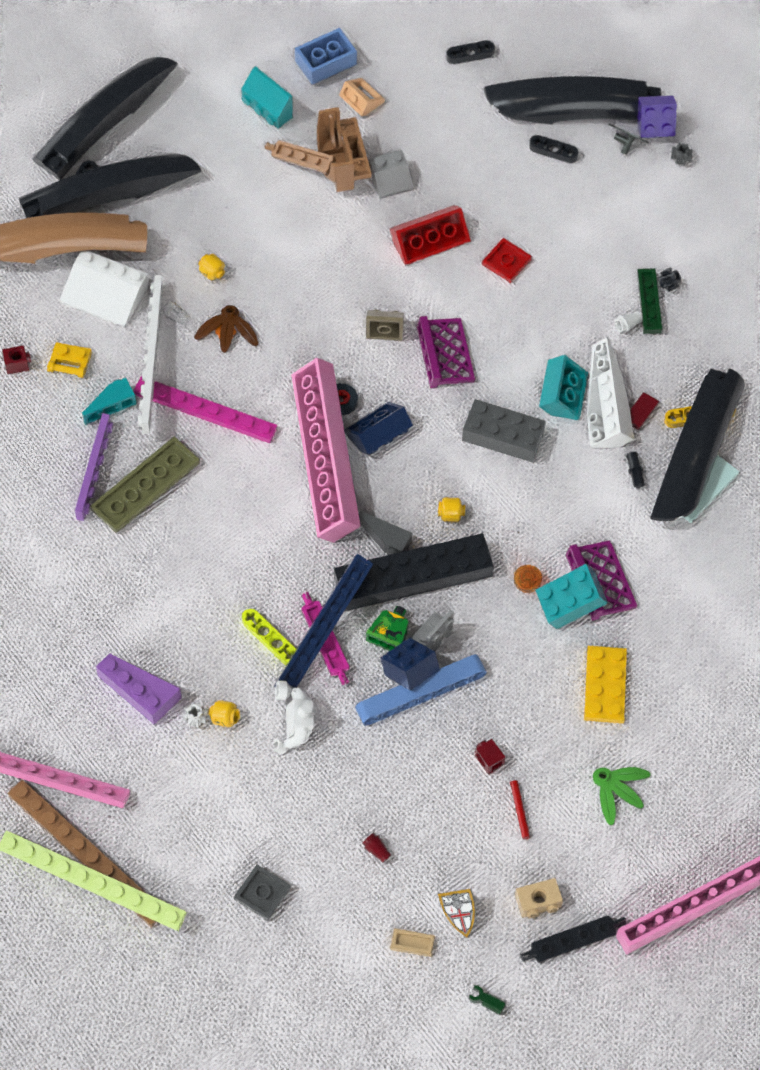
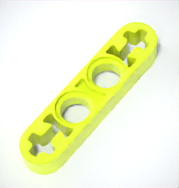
[242,609,296,666]

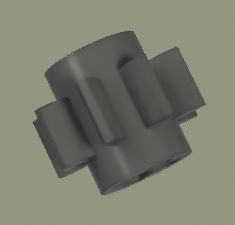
[671,143,693,165]

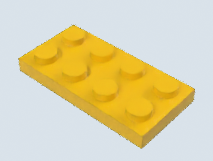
[584,646,627,724]

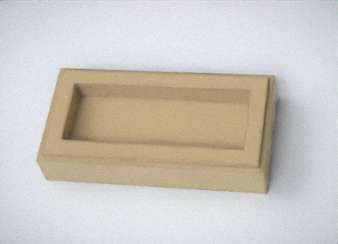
[390,928,435,957]

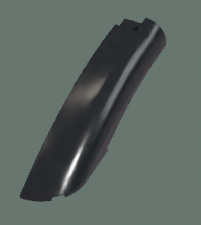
[33,57,178,180]
[484,76,661,124]
[19,153,202,218]
[650,368,745,521]

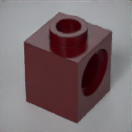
[2,345,31,374]
[475,739,506,775]

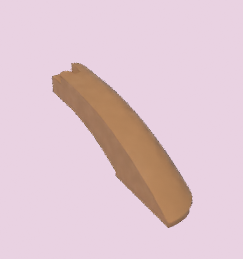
[0,213,147,264]

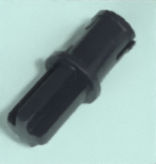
[626,452,644,489]

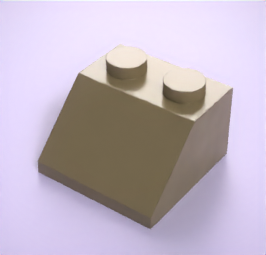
[366,310,404,341]

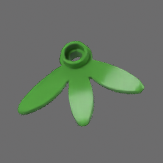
[593,767,650,825]

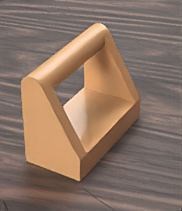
[339,78,385,116]

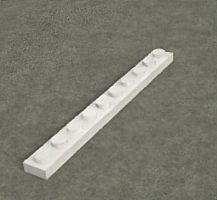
[138,275,163,434]

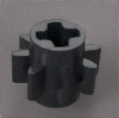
[658,267,681,291]

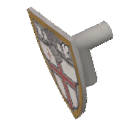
[438,888,476,937]

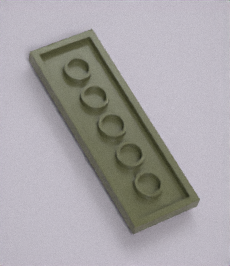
[90,436,200,533]

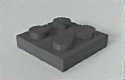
[234,864,291,921]

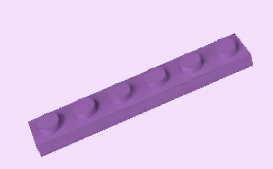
[75,413,113,521]

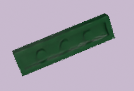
[637,268,662,334]

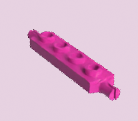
[301,592,349,685]

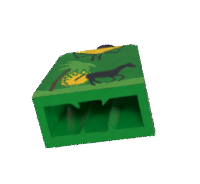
[366,606,409,651]

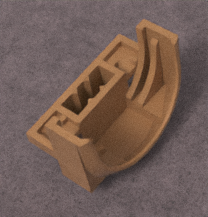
[317,107,372,192]

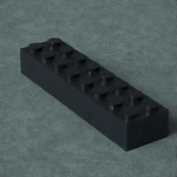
[334,533,494,612]

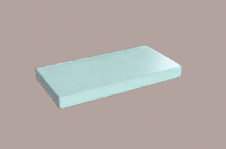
[682,455,740,523]

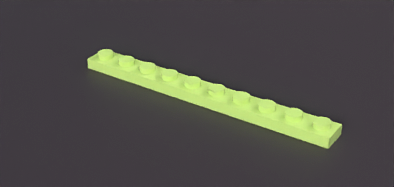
[0,830,187,932]

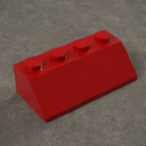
[389,205,471,265]

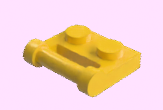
[47,342,92,378]

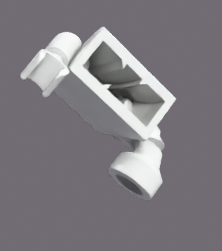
[273,680,314,754]

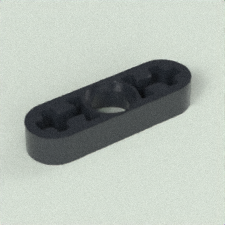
[446,40,495,64]
[529,135,579,163]

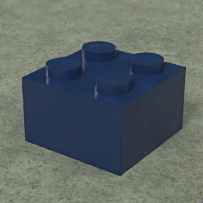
[380,638,440,690]

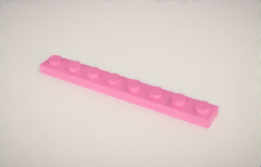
[0,752,130,808]

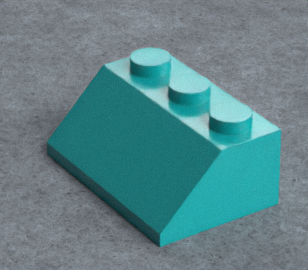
[241,66,293,129]
[539,354,588,420]

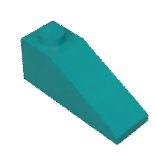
[82,378,136,425]

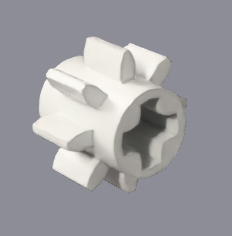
[183,702,207,728]

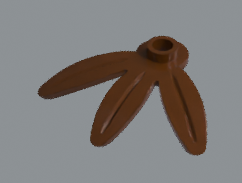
[194,305,258,353]

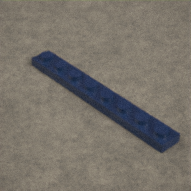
[273,553,373,688]

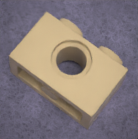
[515,878,563,919]

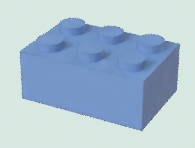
[295,28,357,85]

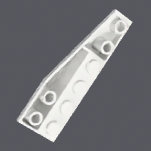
[587,338,634,448]

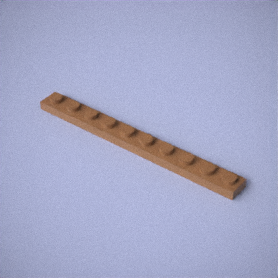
[7,780,157,928]

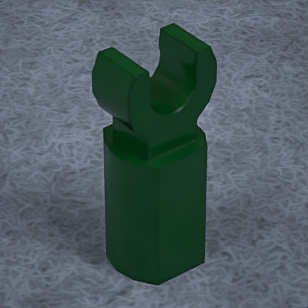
[468,985,507,1015]

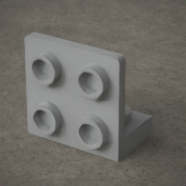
[411,609,454,651]

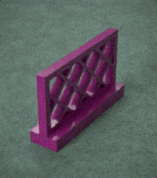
[417,316,475,388]
[565,540,637,621]

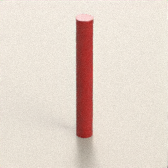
[510,780,530,840]

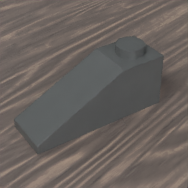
[358,511,412,555]

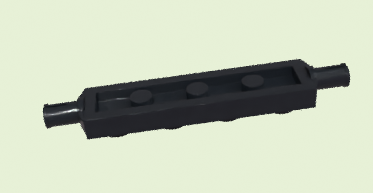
[520,915,627,963]

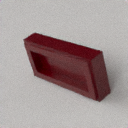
[630,392,659,430]

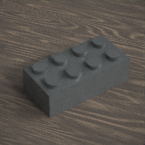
[462,399,546,463]

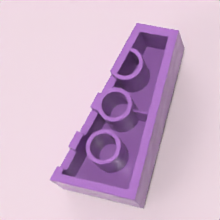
[96,653,182,725]

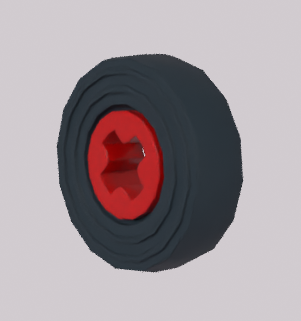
[336,383,358,416]

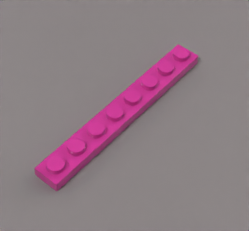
[133,376,277,443]

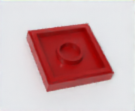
[482,238,532,283]

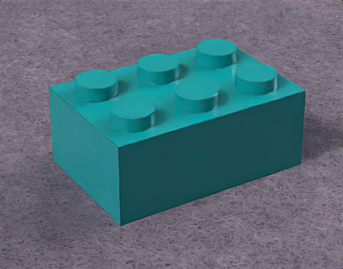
[535,564,608,629]

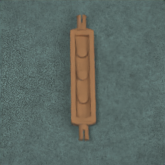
[264,140,338,175]

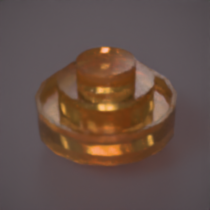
[514,565,542,593]

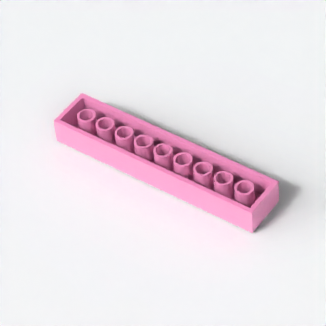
[291,358,361,543]

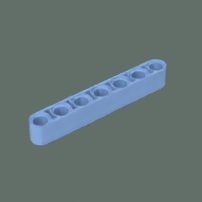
[355,654,487,726]

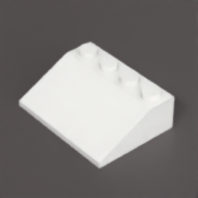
[59,251,149,328]

